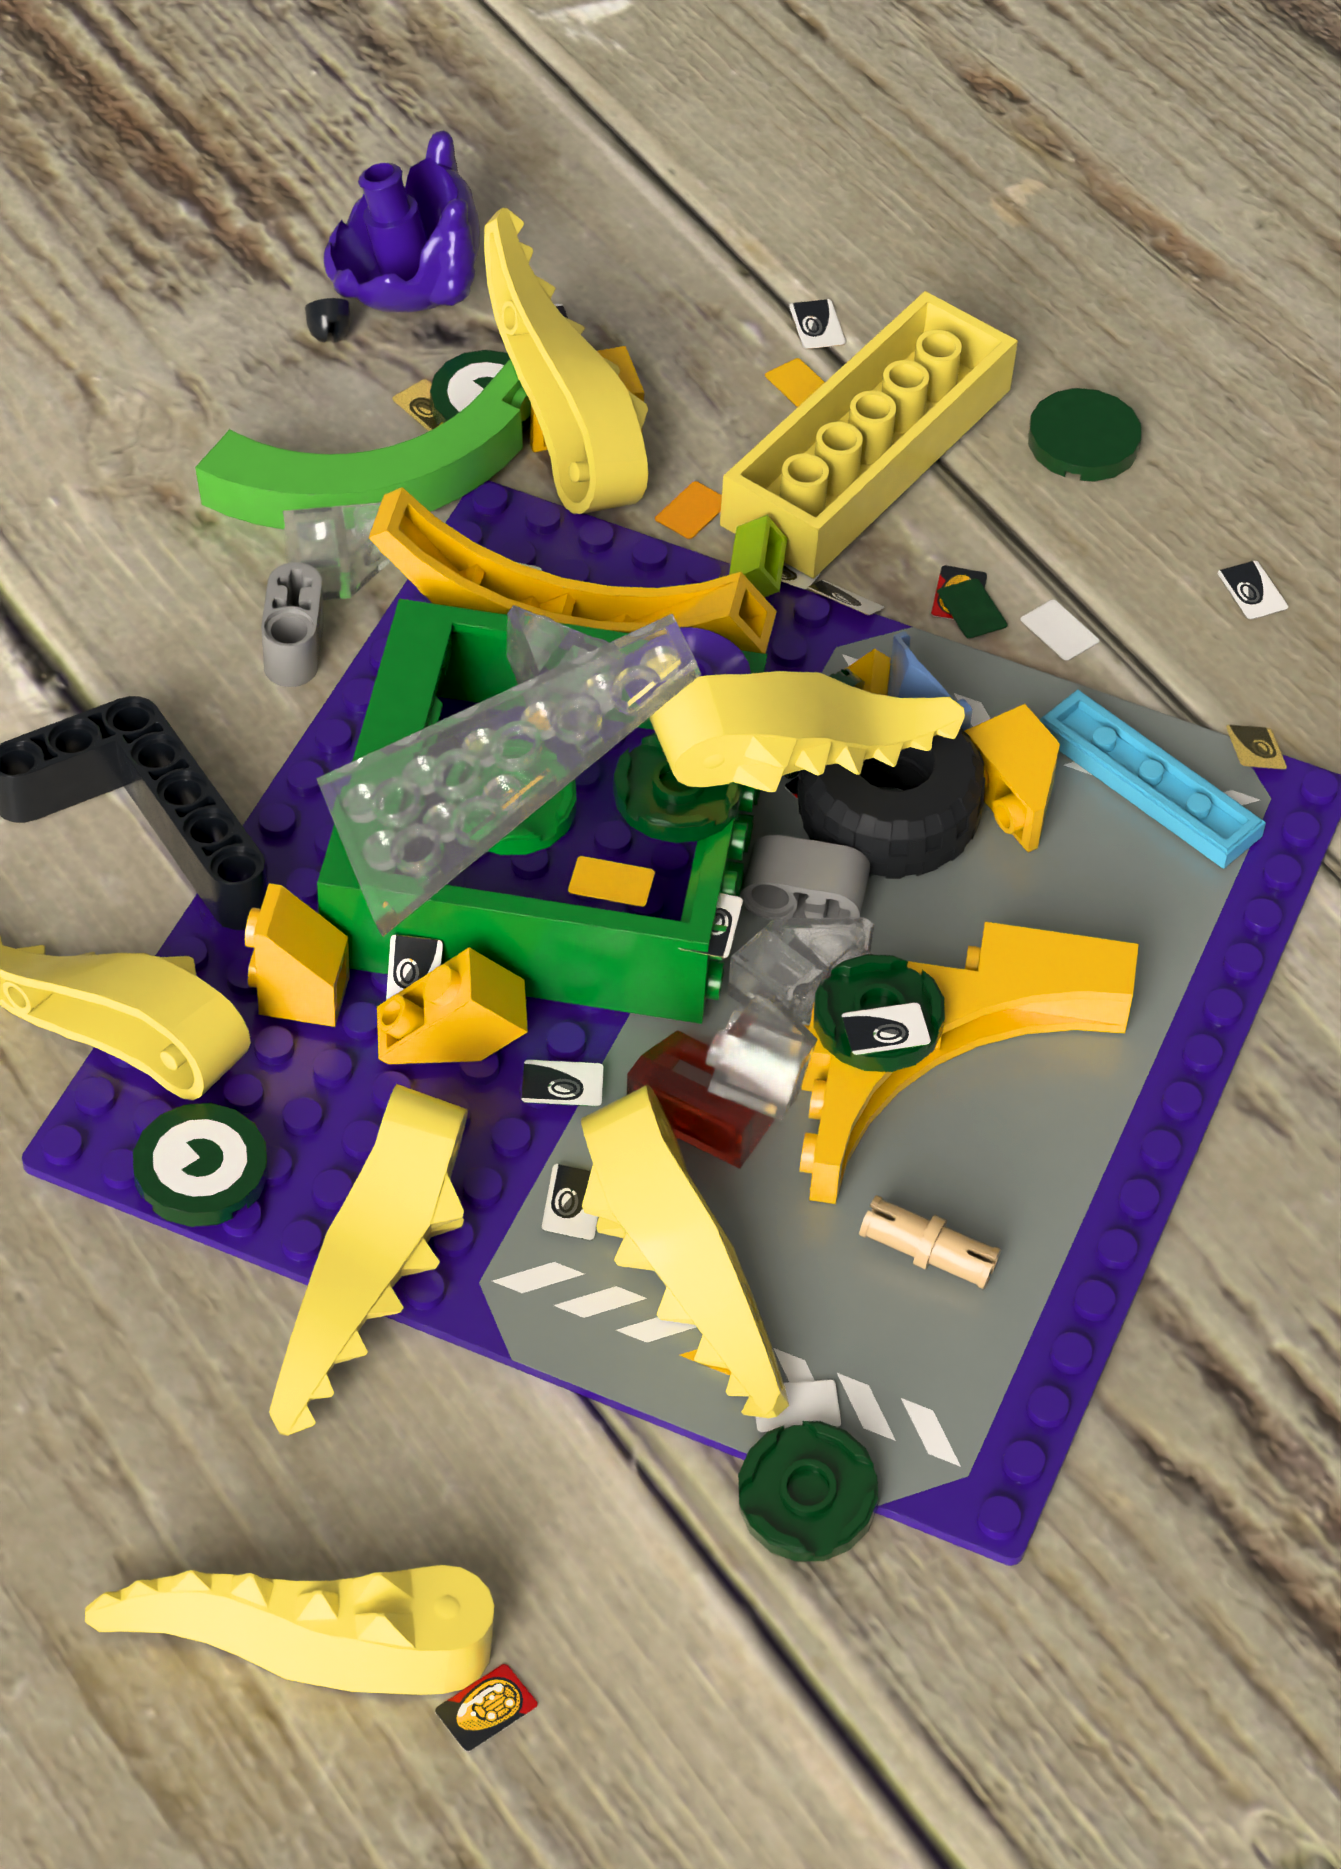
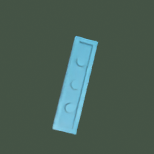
[1039,690,1266,869]

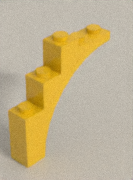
[368,487,777,654]
[792,922,1139,1204]

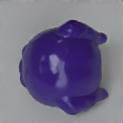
[324,130,480,313]

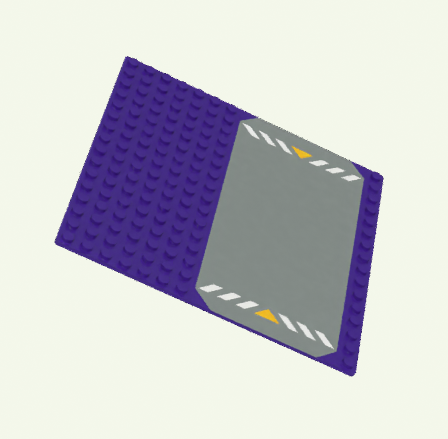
[22,480,1341,1566]

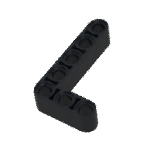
[0,696,268,930]

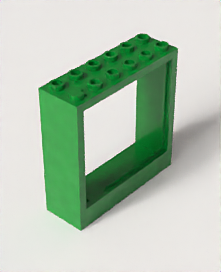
[317,599,767,1024]

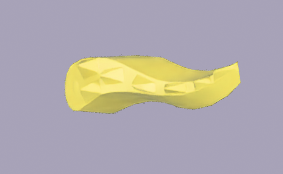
[484,207,649,514]
[650,671,965,792]
[0,937,251,1100]
[269,1084,468,1436]
[581,1085,789,1418]
[85,1565,495,1695]

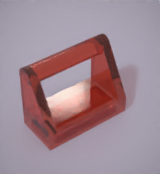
[627,1030,793,1169]

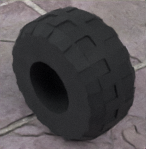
[797,727,985,879]

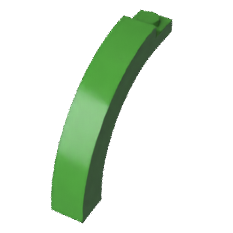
[195,359,531,532]

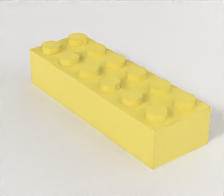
[720,291,1018,579]

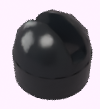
[305,298,351,343]

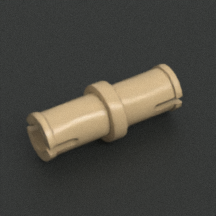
[859,1195,1001,1290]

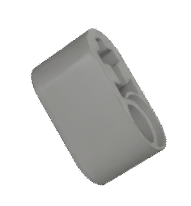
[261,562,324,687]
[741,835,870,930]

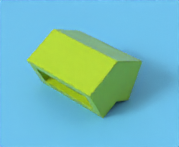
[729,515,787,597]

